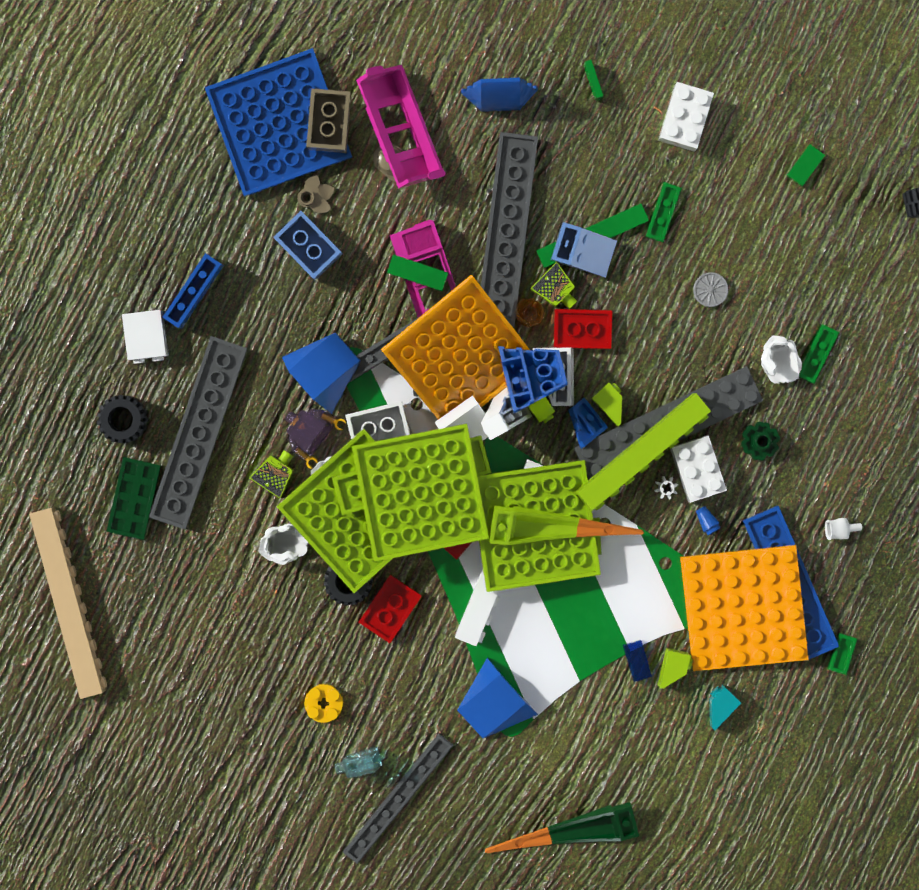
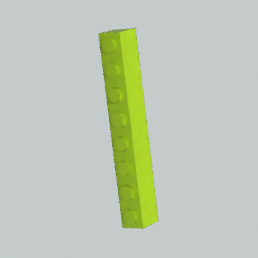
[575,393,711,511]

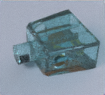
[335,746,383,778]

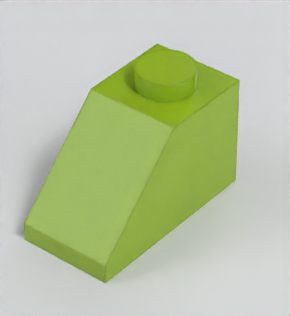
[591,383,622,426]
[527,397,555,423]
[657,648,693,689]

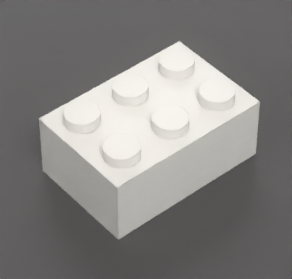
[658,82,714,152]
[345,401,410,441]
[670,435,727,503]

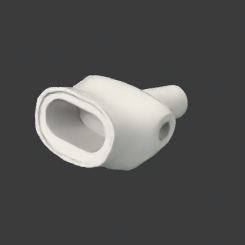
[825,518,862,540]

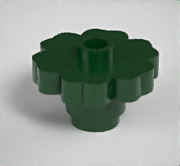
[740,422,780,461]

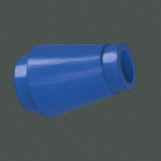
[696,506,721,536]

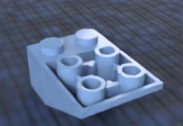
[550,222,617,278]

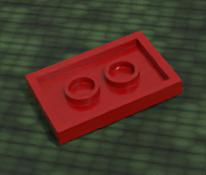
[553,309,612,349]
[358,574,422,643]

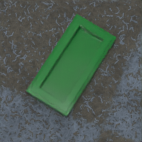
[583,60,603,101]
[786,144,825,187]
[827,633,857,675]

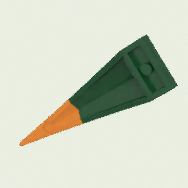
[485,802,639,853]

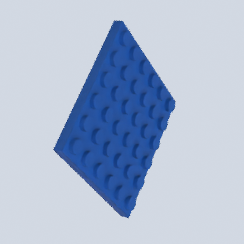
[205,48,353,197]

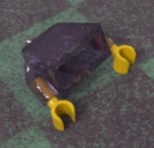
[285,409,346,469]

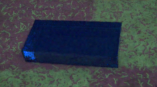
[623,639,652,682]

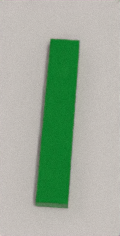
[536,203,649,268]

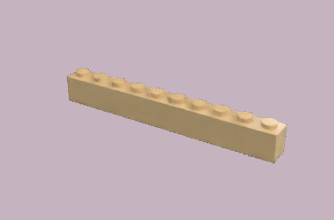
[29,507,107,699]

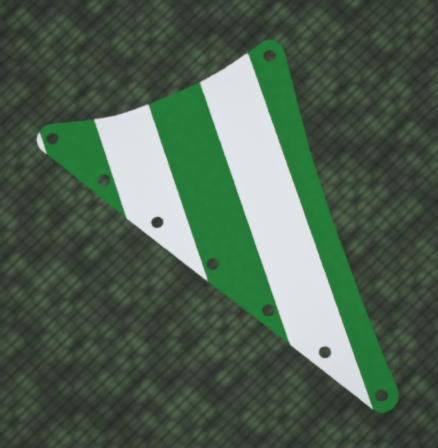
[346,347,688,737]

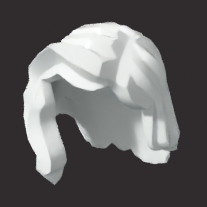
[761,335,802,384]
[258,524,308,565]

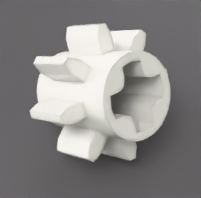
[654,476,678,500]

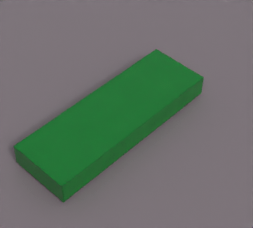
[645,182,682,243]
[387,254,448,291]
[799,324,840,384]

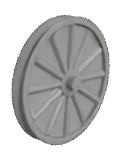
[693,272,728,307]

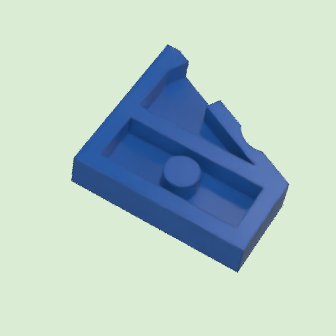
[569,398,608,449]

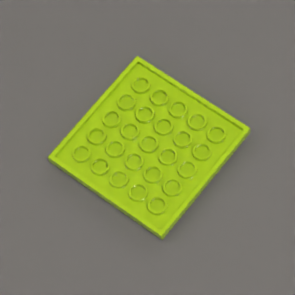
[352,424,489,562]
[276,429,393,593]
[477,460,601,592]

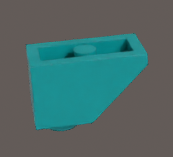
[709,685,741,730]

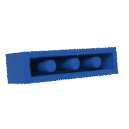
[163,253,224,329]

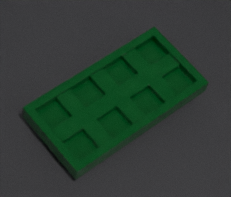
[106,457,161,540]

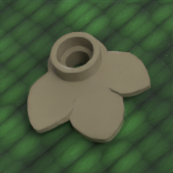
[297,175,335,213]

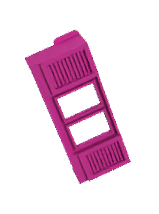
[356,65,445,189]
[390,220,456,318]

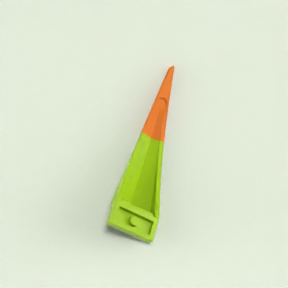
[489,506,644,545]

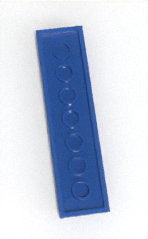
[742,505,839,661]

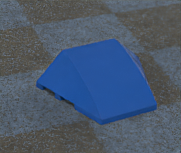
[461,78,538,112]
[282,333,361,414]
[498,346,568,413]
[457,658,538,738]

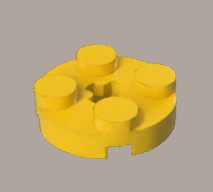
[304,684,343,723]

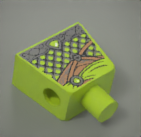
[530,262,577,309]
[250,450,294,498]

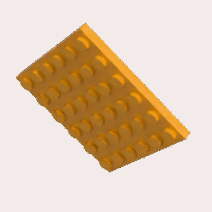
[381,275,530,420]
[680,545,809,671]

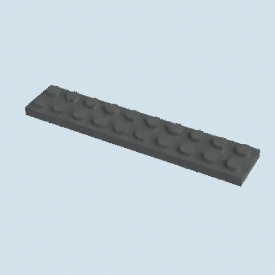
[481,132,538,328]
[149,336,248,530]
[574,366,763,480]

